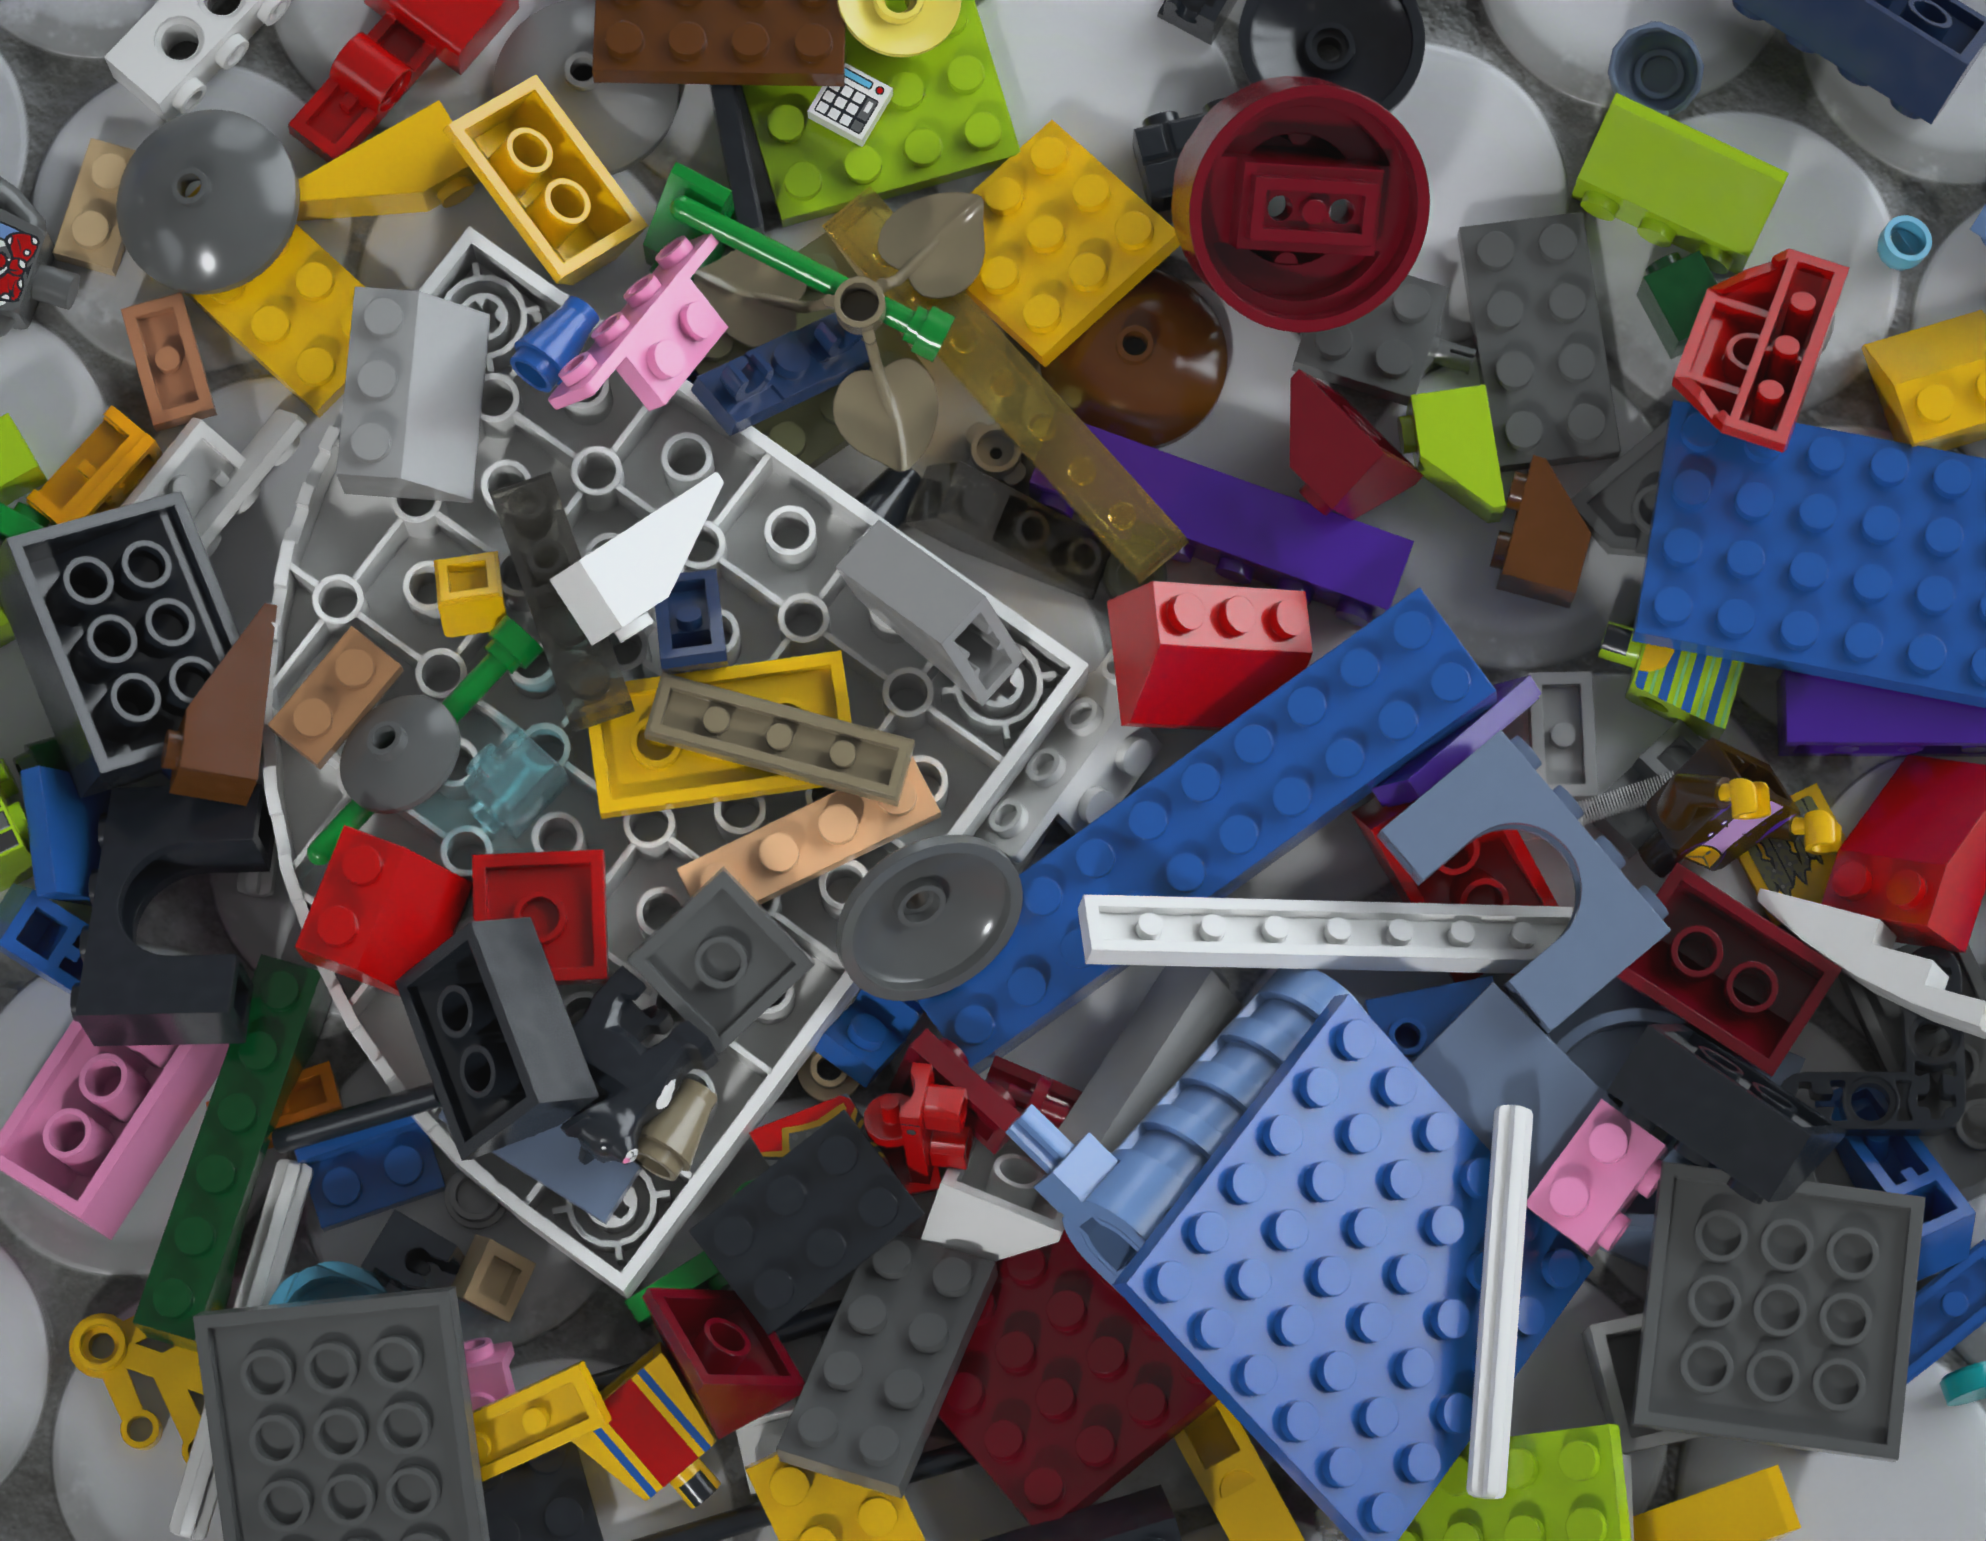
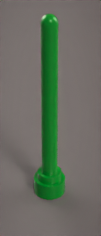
[670,196,955,362]
[307,615,544,866]

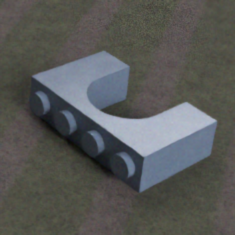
[1377,730,1671,1034]

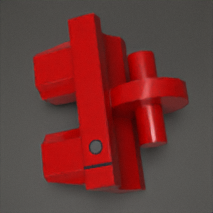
[864,1062,974,1185]

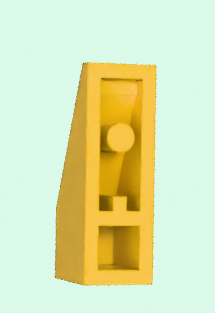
[297,100,481,221]

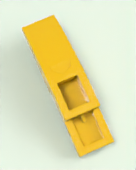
[1174,1400,1305,1541]

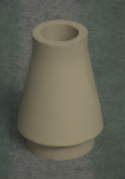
[635,1078,718,1181]

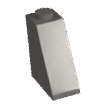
[835,520,1025,706]

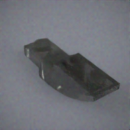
[489,472,635,733]

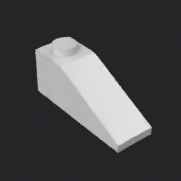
[549,472,724,646]

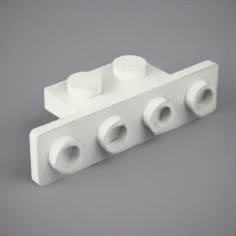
[120,409,307,558]
[975,649,1163,863]

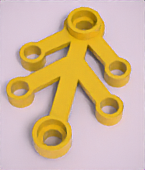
[69,1313,204,1463]

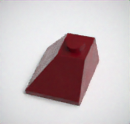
[1290,369,1424,520]

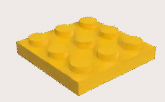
[963,120,1180,368]

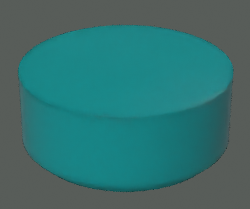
[1939,1361,1986,1406]

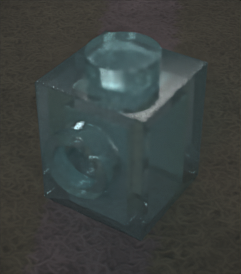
[463,727,570,839]

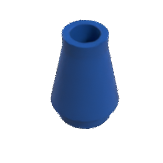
[510,296,599,393]

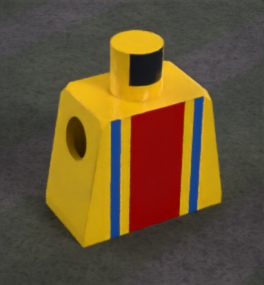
[572,1341,721,1509]

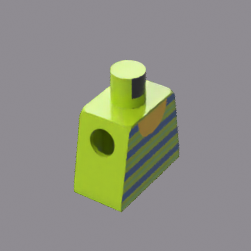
[1598,621,1745,740]

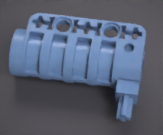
[1005,968,1368,1298]

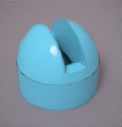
[1877,215,1932,271]

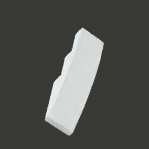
[1756,888,1986,1039]

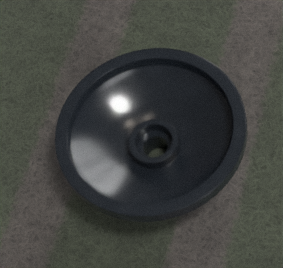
[1238,0,1425,113]

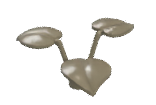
[694,192,985,472]

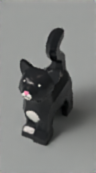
[531,965,719,1165]

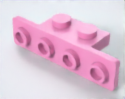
[548,233,728,411]

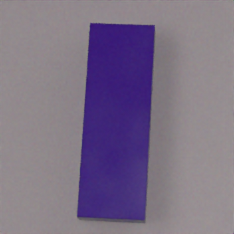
[1372,675,1542,807]

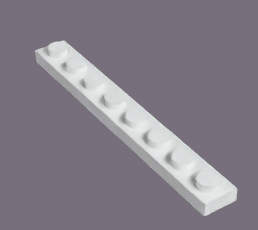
[1078,894,1574,974]

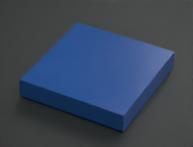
[20,765,111,906]

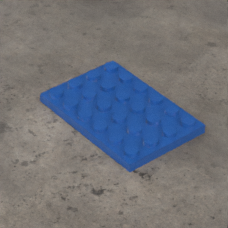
[1632,400,1986,708]

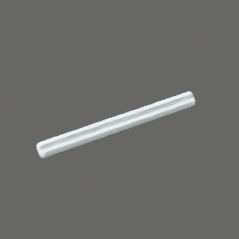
[1466,1105,1533,1499]
[168,1159,314,1541]

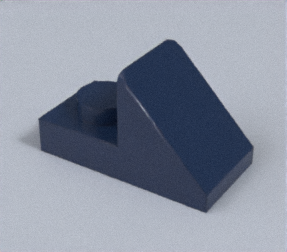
[655,569,729,674]

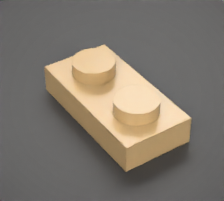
[52,138,136,277]

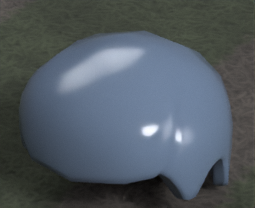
[1607,21,1704,116]

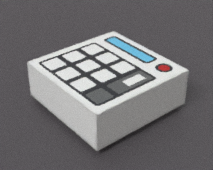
[807,63,893,147]

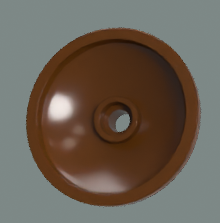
[1040,270,1228,449]

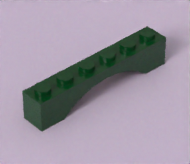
[133,954,332,1352]

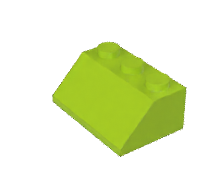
[1571,93,1789,274]

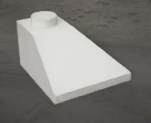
[920,1137,1064,1262]

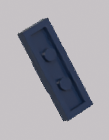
[691,312,871,436]

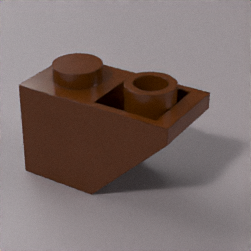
[1489,455,1591,608]

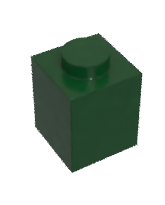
[1636,250,1718,359]

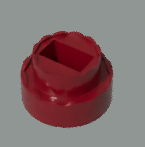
[1171,76,1430,333]

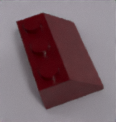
[1616,862,1842,1078]

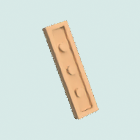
[676,756,941,905]

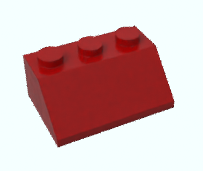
[1107,581,1313,731]

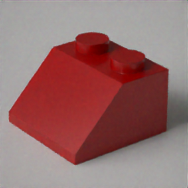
[295,825,473,996]

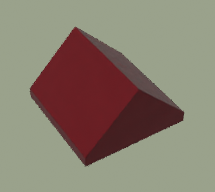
[642,1288,805,1440]

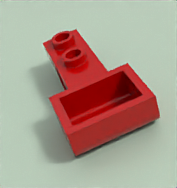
[288,0,519,162]

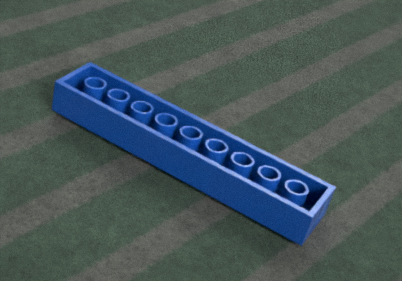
[917,587,1497,1075]

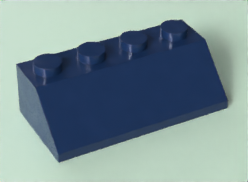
[1732,0,1986,124]

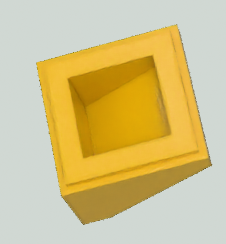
[434,551,507,638]

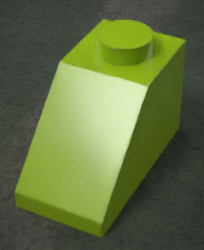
[1397,385,1506,523]

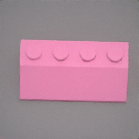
[0,1020,229,1240]

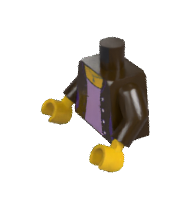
[1638,737,1842,878]

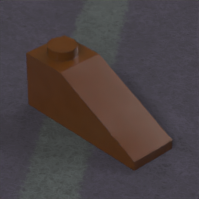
[161,603,277,806]

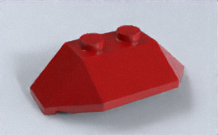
[1672,248,1850,453]

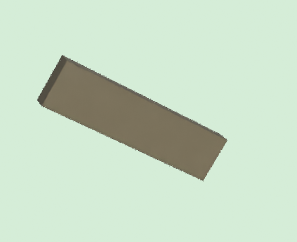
[644,672,915,806]

